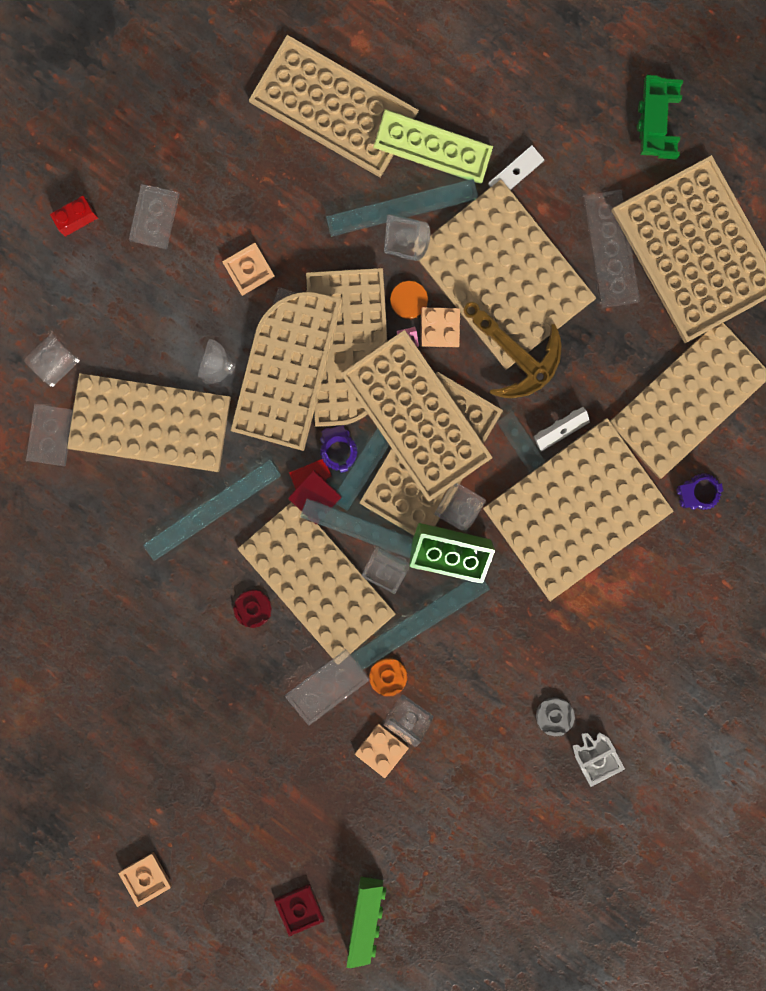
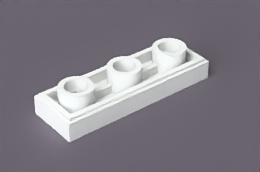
[488,146,544,190]
[534,407,590,452]

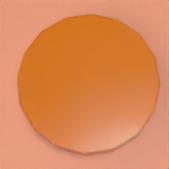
[390,281,428,320]
[369,658,407,696]

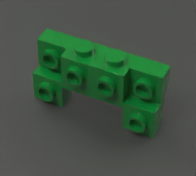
[637,75,683,159]

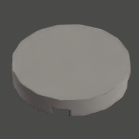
[536,697,575,736]

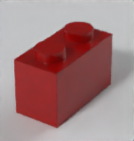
[50,196,98,237]

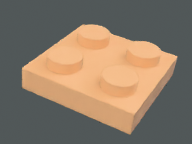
[222,243,275,296]
[420,307,460,347]
[355,723,409,778]
[118,852,172,907]

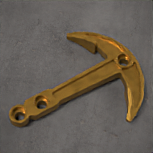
[463,302,562,398]

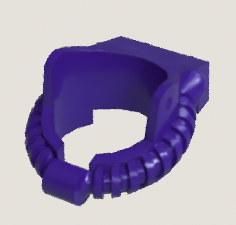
[320,425,357,473]
[676,473,724,510]

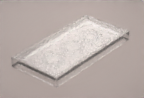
[285,649,370,725]

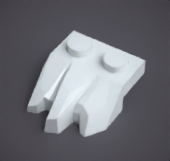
[573,733,625,787]

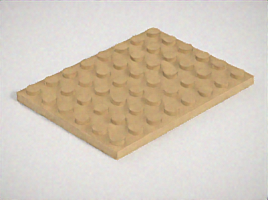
[611,155,766,343]
[412,179,596,370]
[483,418,674,601]

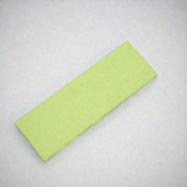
[373,109,493,184]

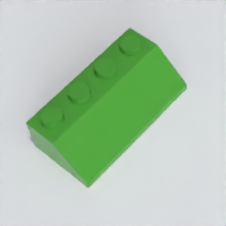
[409,523,495,583]
[346,877,386,968]

